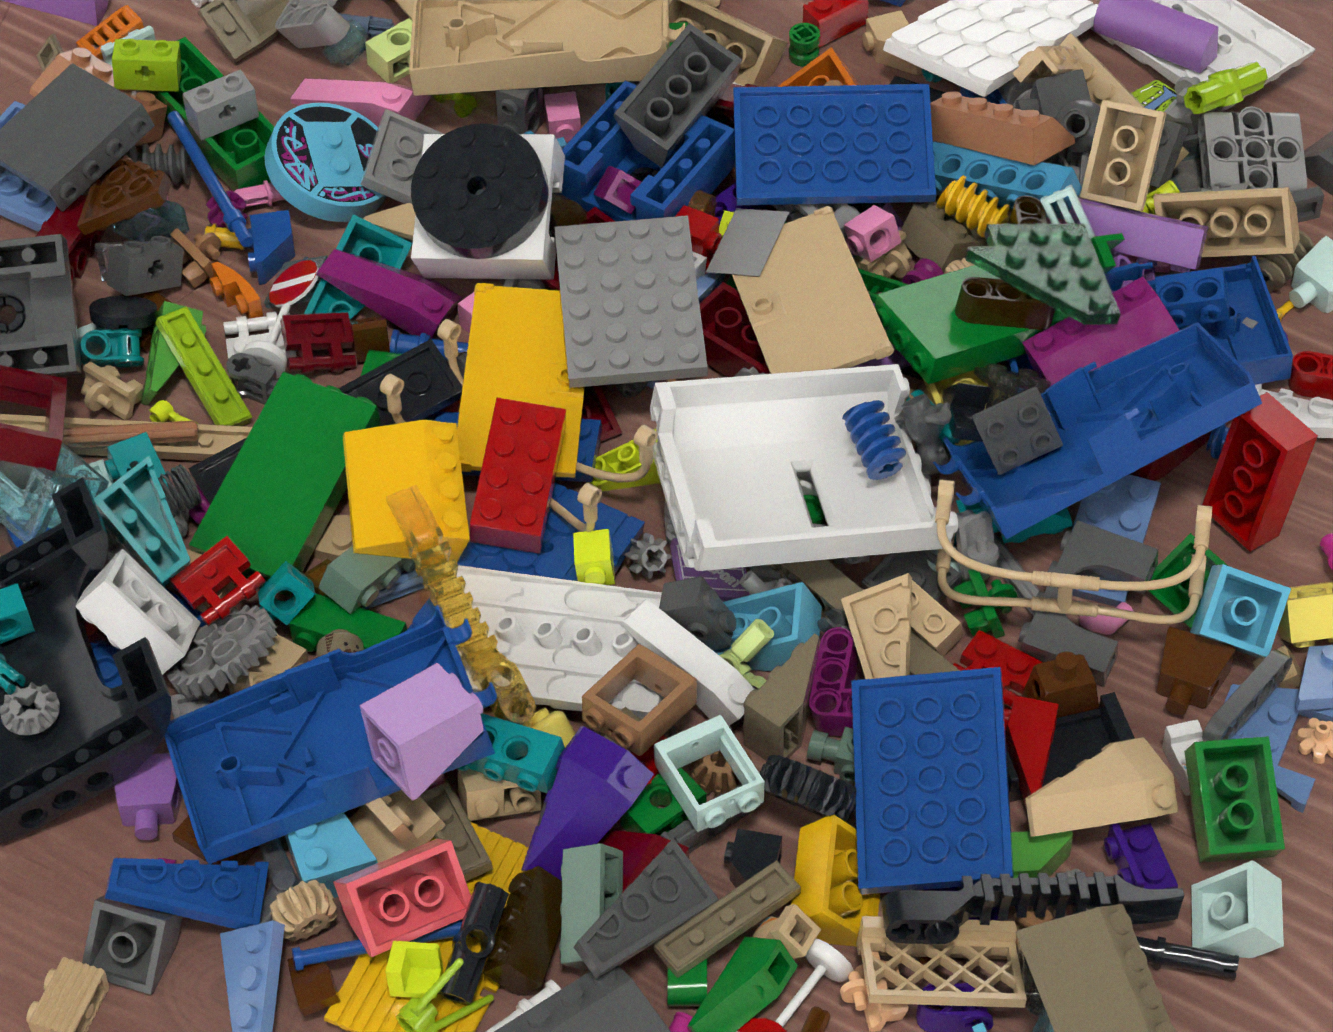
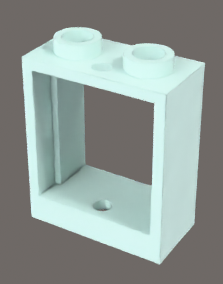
[654,714,765,832]

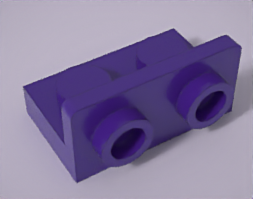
[1104,823,1178,889]

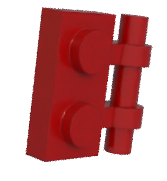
[170,536,266,626]
[953,630,1042,708]

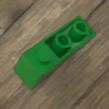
[688,936,798,1032]

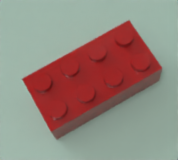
[1202,392,1318,551]
[470,397,566,554]

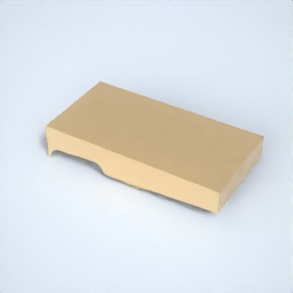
[409,0,685,96]

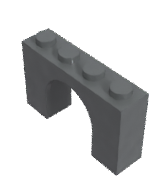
[1018,520,1158,687]

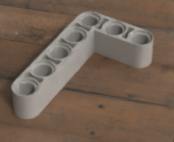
[275,0,350,49]

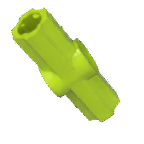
[1183,62,1268,114]

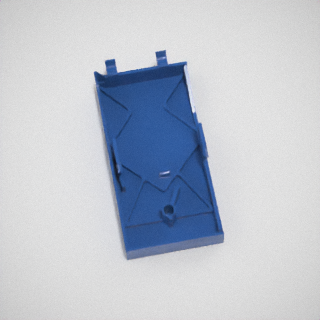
[164,605,497,864]

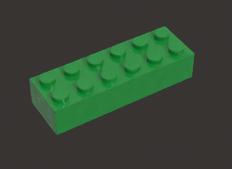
[145,37,274,191]

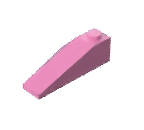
[290,78,431,127]

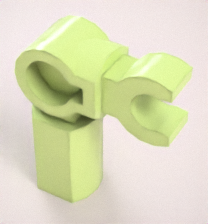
[719,619,774,689]

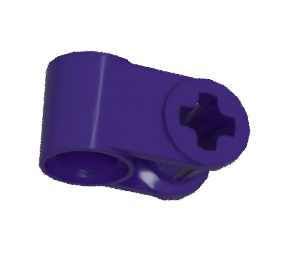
[916,983,994,1032]

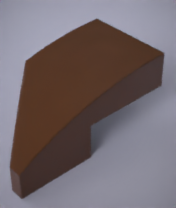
[287,958,341,1017]

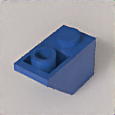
[248,210,295,285]

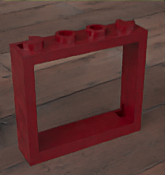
[0,365,67,471]

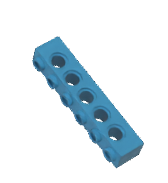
[933,142,1082,219]

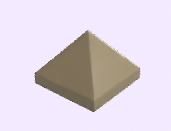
[36,34,64,72]

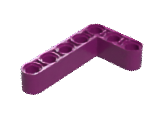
[809,627,858,736]

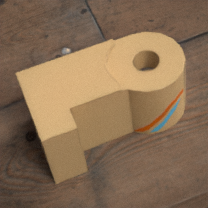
[752,904,821,959]

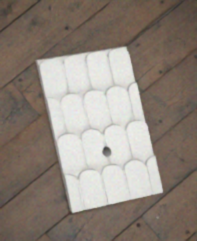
[883,0,1098,97]
[1090,0,1315,112]
[437,564,664,719]

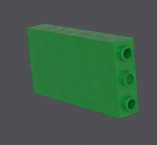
[875,254,1095,385]
[189,372,381,597]

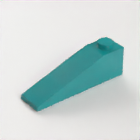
[304,214,413,320]

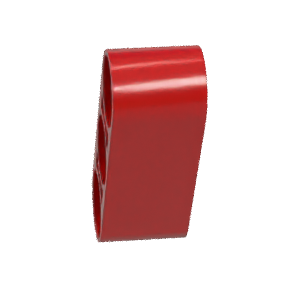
[1288,351,1333,400]

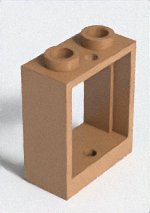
[582,644,697,756]

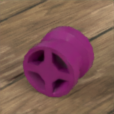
[902,258,944,284]

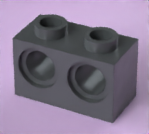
[495,87,545,134]

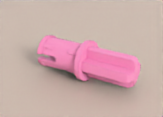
[234,180,285,207]

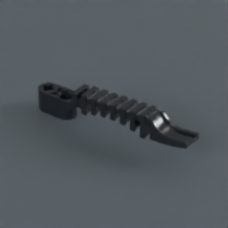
[881,872,1185,944]

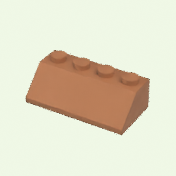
[29,48,167,146]
[930,92,1075,165]

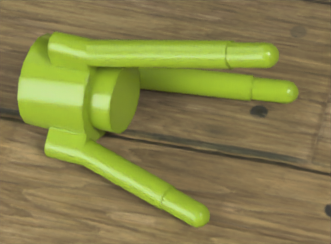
[396,958,494,1032]

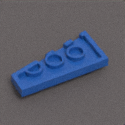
[104,858,269,929]

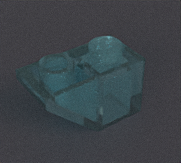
[112,200,190,242]

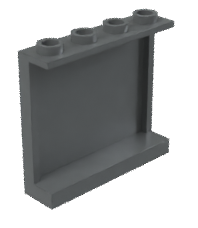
[0,63,155,212]

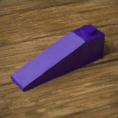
[521,726,654,881]

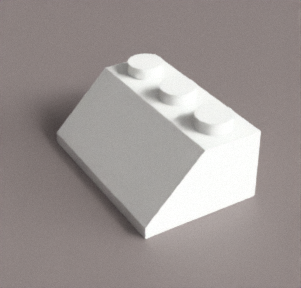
[75,549,200,675]

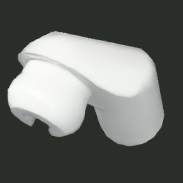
[739,571,792,595]

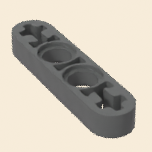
[1202,649,1292,741]

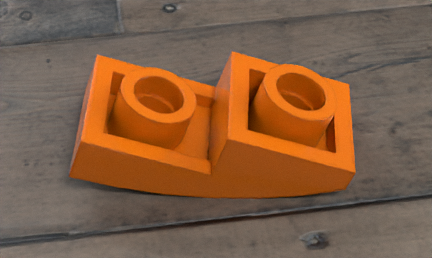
[209,261,263,319]

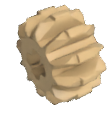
[270,880,337,942]

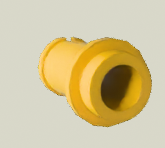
[205,223,245,250]

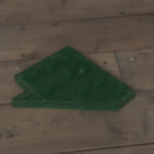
[965,223,1121,325]

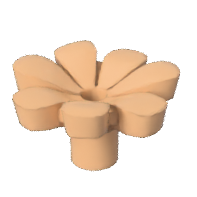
[1296,718,1333,764]

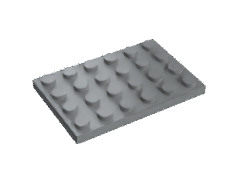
[554,216,708,388]

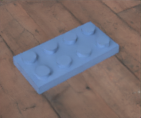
[1072,475,1161,607]

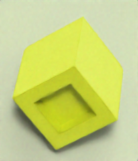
[385,941,444,999]

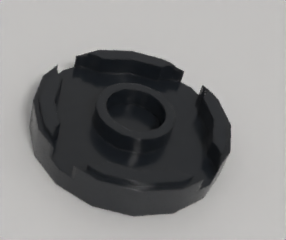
[89,296,157,330]

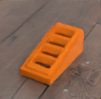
[76,5,144,60]

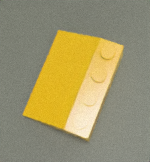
[343,420,470,563]

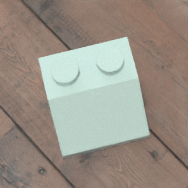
[1191,860,1284,958]

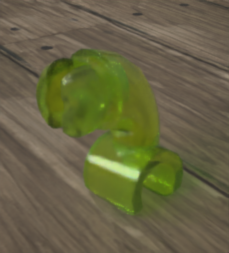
[433,93,477,118]

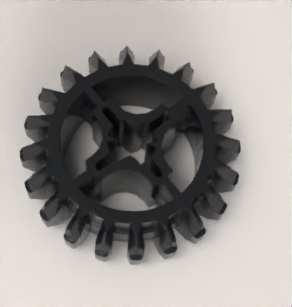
[759,754,857,822]

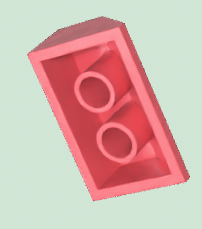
[333,839,471,957]

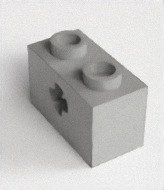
[182,69,259,141]

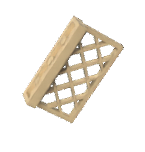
[856,916,1027,1008]

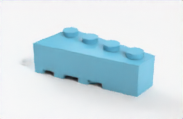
[284,812,378,898]

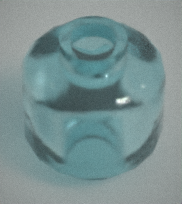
[322,19,368,66]

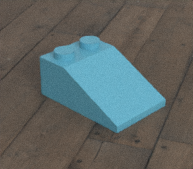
[713,582,822,671]

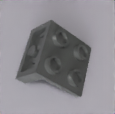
[972,387,1063,475]

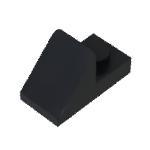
[942,383,991,442]

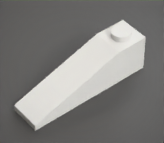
[621,598,754,726]

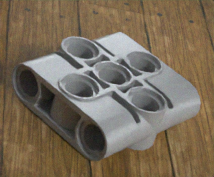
[1198,106,1307,192]

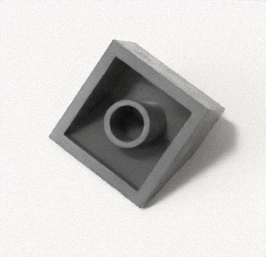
[82,895,182,995]

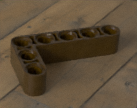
[955,196,1060,330]

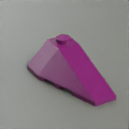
[316,249,463,339]

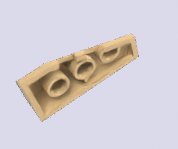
[1025,737,1178,836]

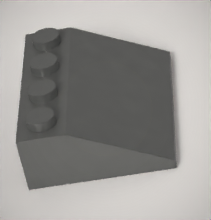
[494,966,671,1032]

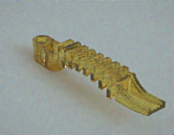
[386,485,536,728]

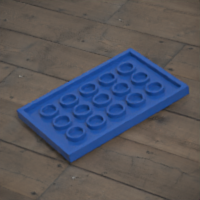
[733,84,936,205]
[851,667,1014,894]

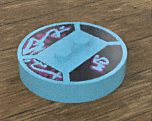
[265,103,386,222]

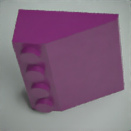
[1022,276,1180,389]

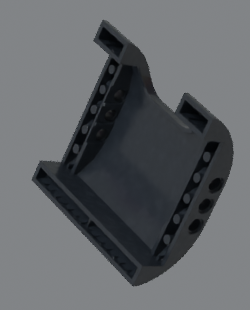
[0,477,172,844]

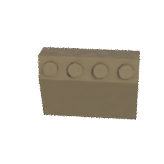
[1015,904,1176,1032]

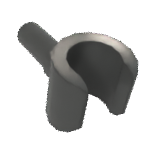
[817,609,851,633]

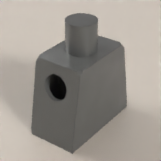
[1015,69,1091,133]

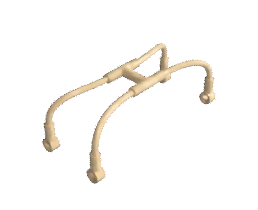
[380,319,658,532]
[935,479,1213,624]

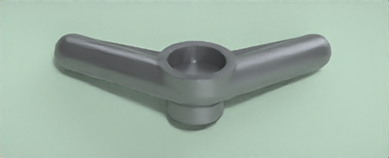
[259,838,300,924]

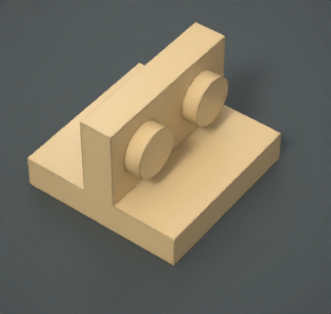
[349,790,446,863]

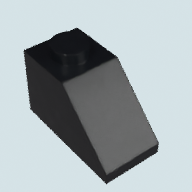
[724,828,782,888]

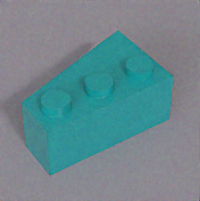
[94,455,191,587]

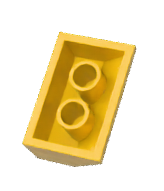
[791,815,880,947]

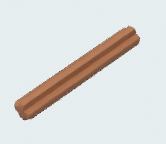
[62,421,198,448]

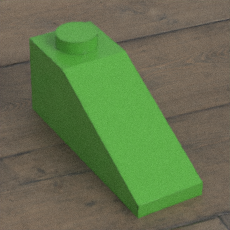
[141,301,206,405]

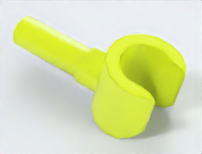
[149,400,198,424]

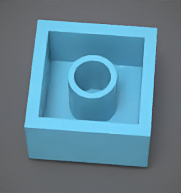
[1190,564,1291,658]

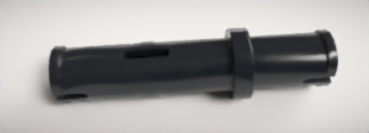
[1136,936,1239,980]

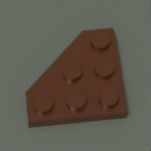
[77,155,172,235]

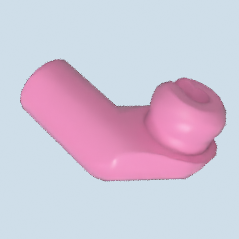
[1079,602,1133,635]

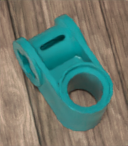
[79,328,144,368]

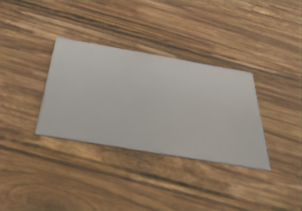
[706,208,789,276]

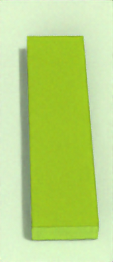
[155,306,252,426]

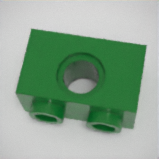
[620,768,707,836]

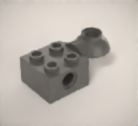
[1055,99,1189,188]

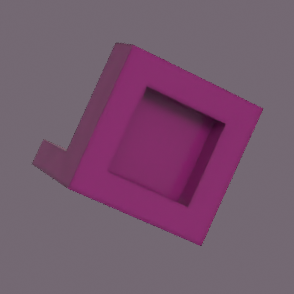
[594,166,641,214]

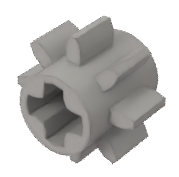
[624,533,672,579]

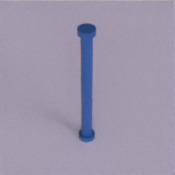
[292,920,477,971]

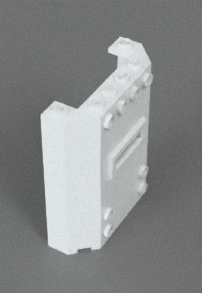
[650,364,958,571]

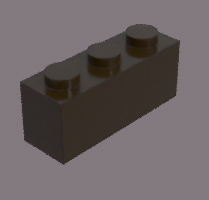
[483,866,562,996]

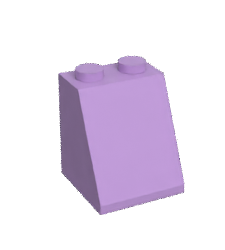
[360,663,484,801]

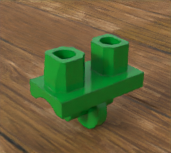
[954,569,1017,638]

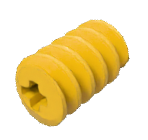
[936,175,1010,243]

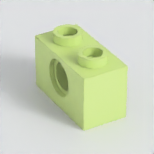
[365,18,412,83]

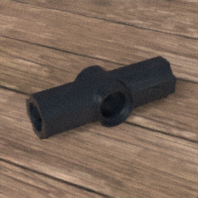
[438,882,509,1005]

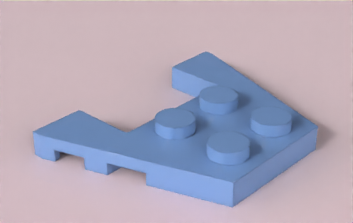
[1224,684,1333,813]

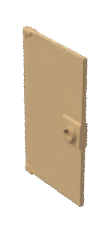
[732,206,894,374]

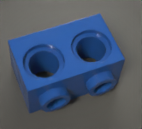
[1155,267,1230,328]

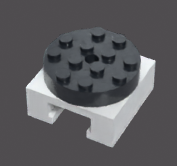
[411,123,565,280]

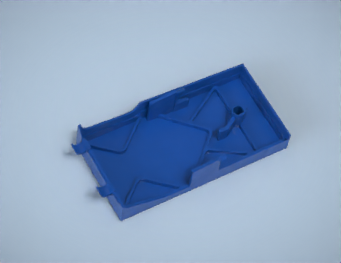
[933,322,1262,539]

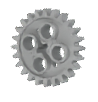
[166,605,277,698]

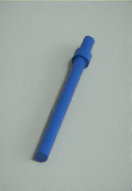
[167,111,254,247]

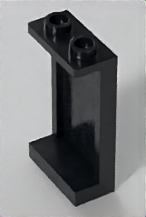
[1005,692,1135,802]

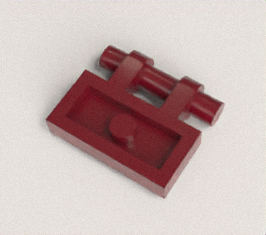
[280,312,356,374]

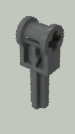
[226,353,278,405]

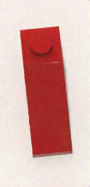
[1004,695,1059,809]

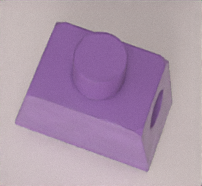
[115,753,182,840]

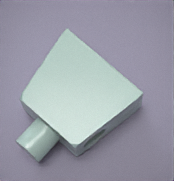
[1289,236,1333,313]

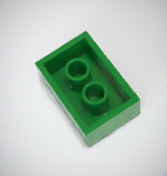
[1184,736,1285,863]

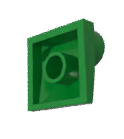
[1147,533,1228,629]

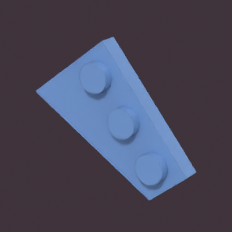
[220,920,285,1032]

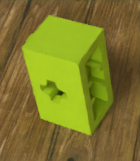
[112,39,182,92]

